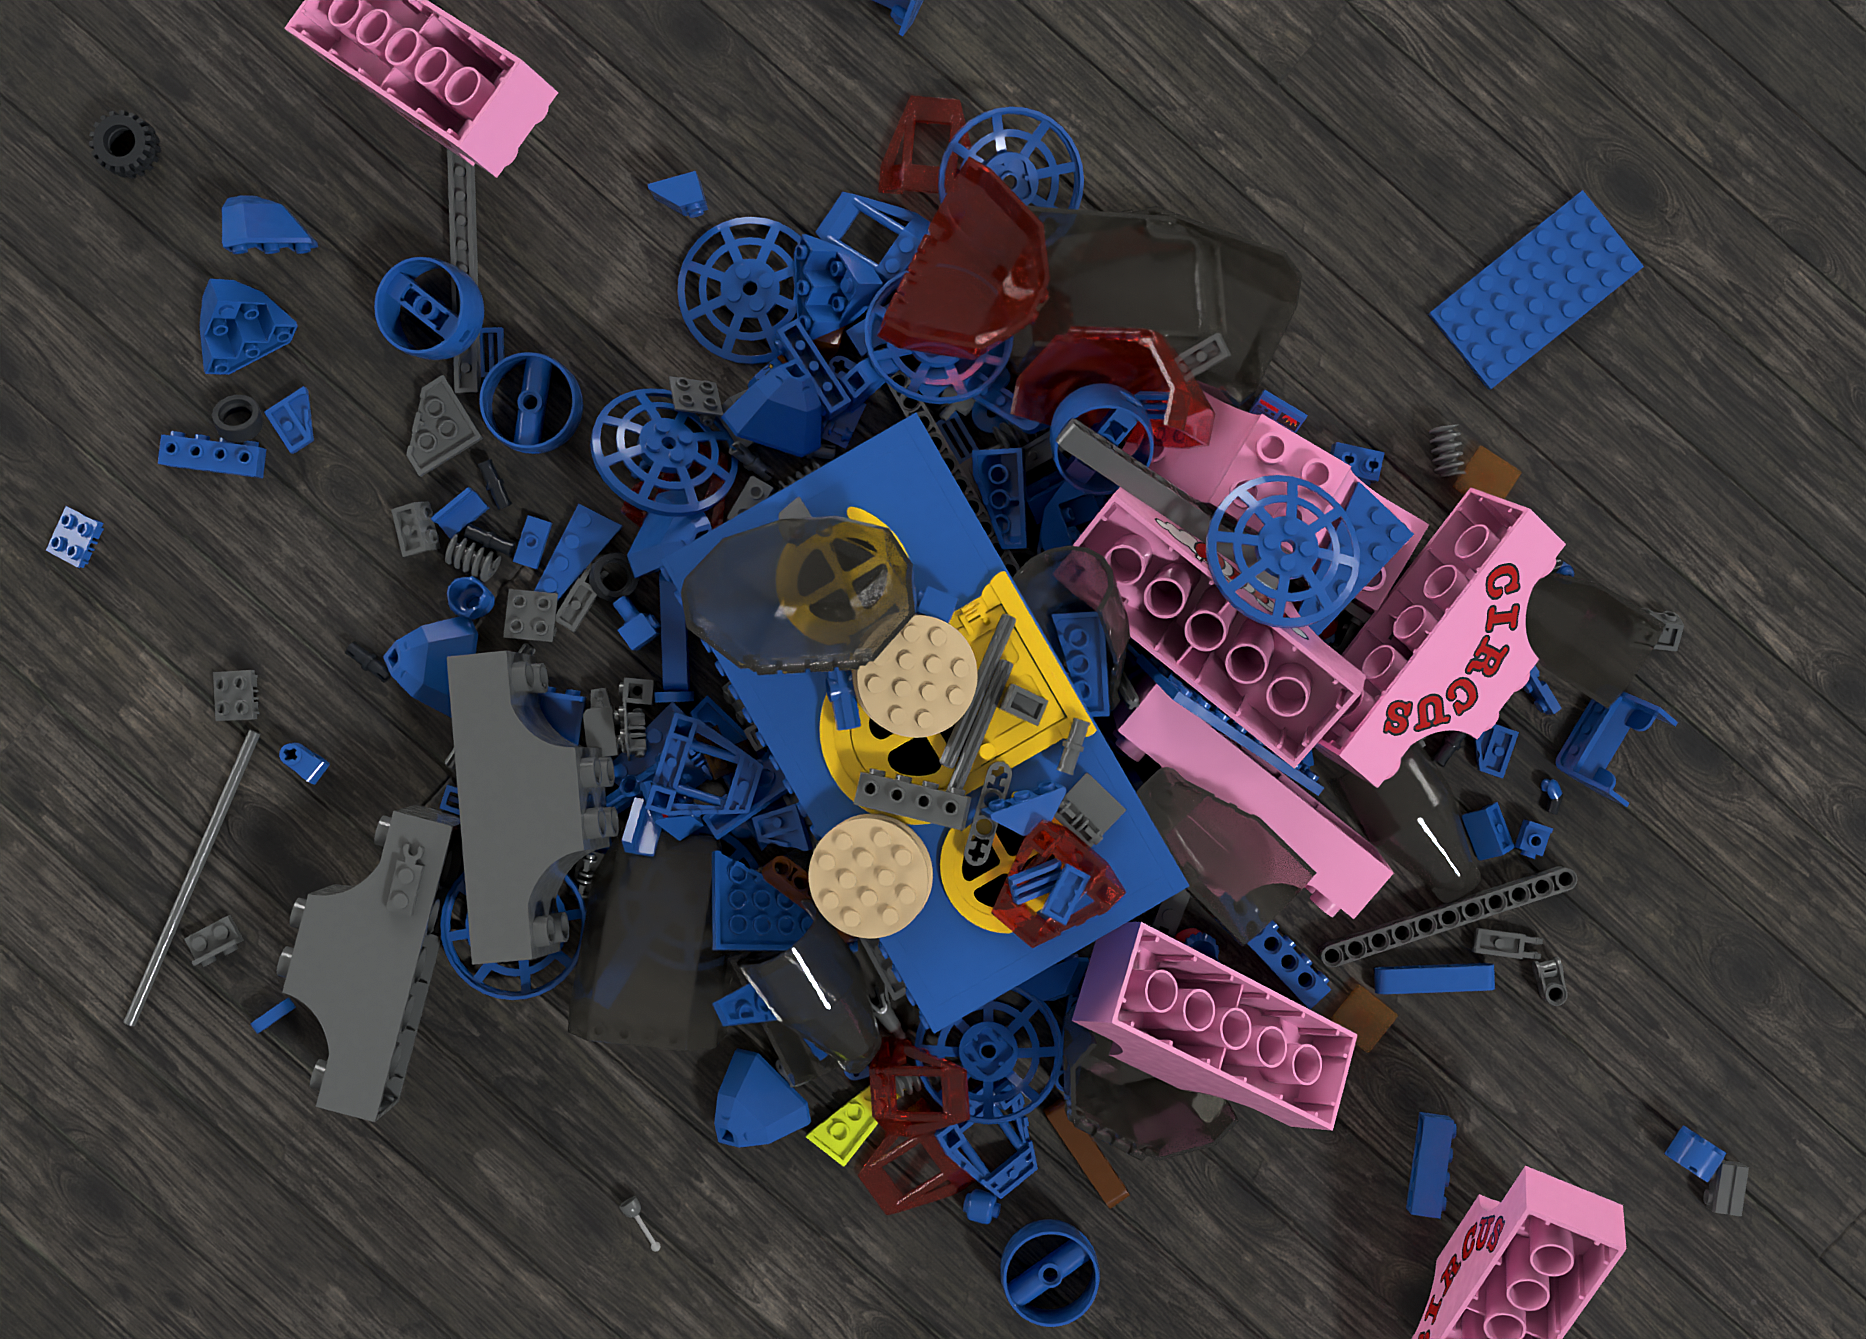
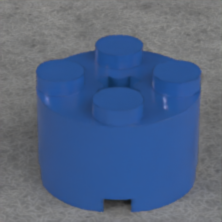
[1664,1125,1727,1182]

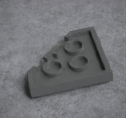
[406,375,483,477]

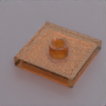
[1453,445,1522,499]
[1330,984,1399,1053]

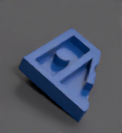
[1473,724,1519,778]

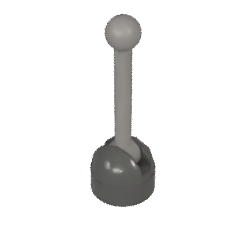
[619,1196,661,1252]

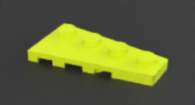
[805,1075,904,1167]

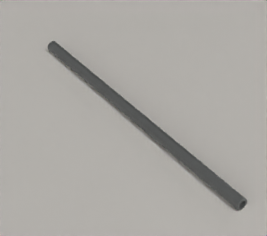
[123,729,261,1026]

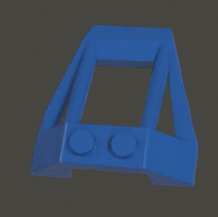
[815,192,938,307]
[645,712,764,816]
[934,1077,1038,1199]

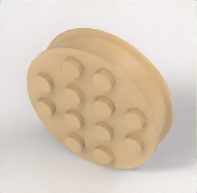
[852,614,978,738]
[809,814,933,938]

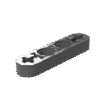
[964,761,1012,866]

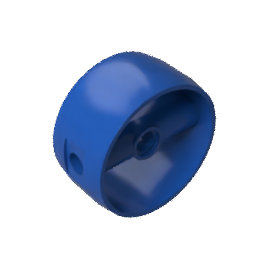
[374,257,484,360]
[480,352,583,454]
[1050,384,1154,495]
[1000,1219,1100,1327]

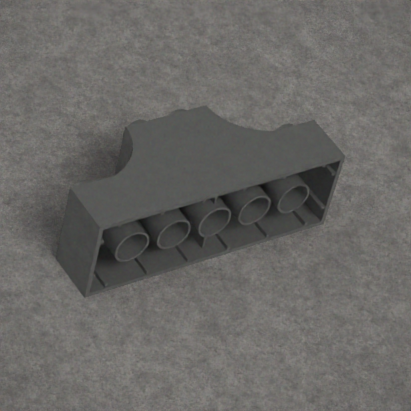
[447,651,619,965]
[277,804,463,1122]

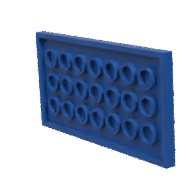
[1428,190,1644,390]
[1135,653,1324,796]

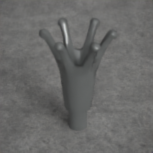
[858,985,907,1041]

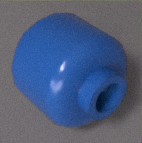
[963,1189,1001,1224]

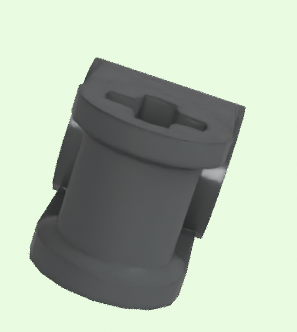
[1532,956,1568,1006]

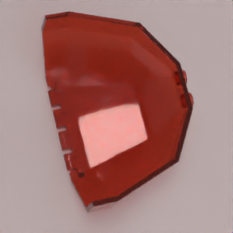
[877,156,1050,360]
[1010,326,1215,449]

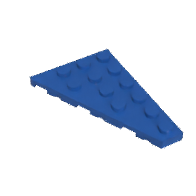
[712,851,858,952]

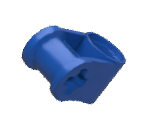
[279,743,330,785]

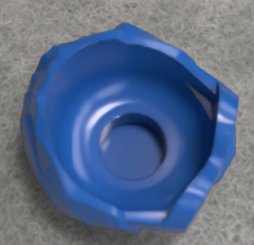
[447,576,495,619]

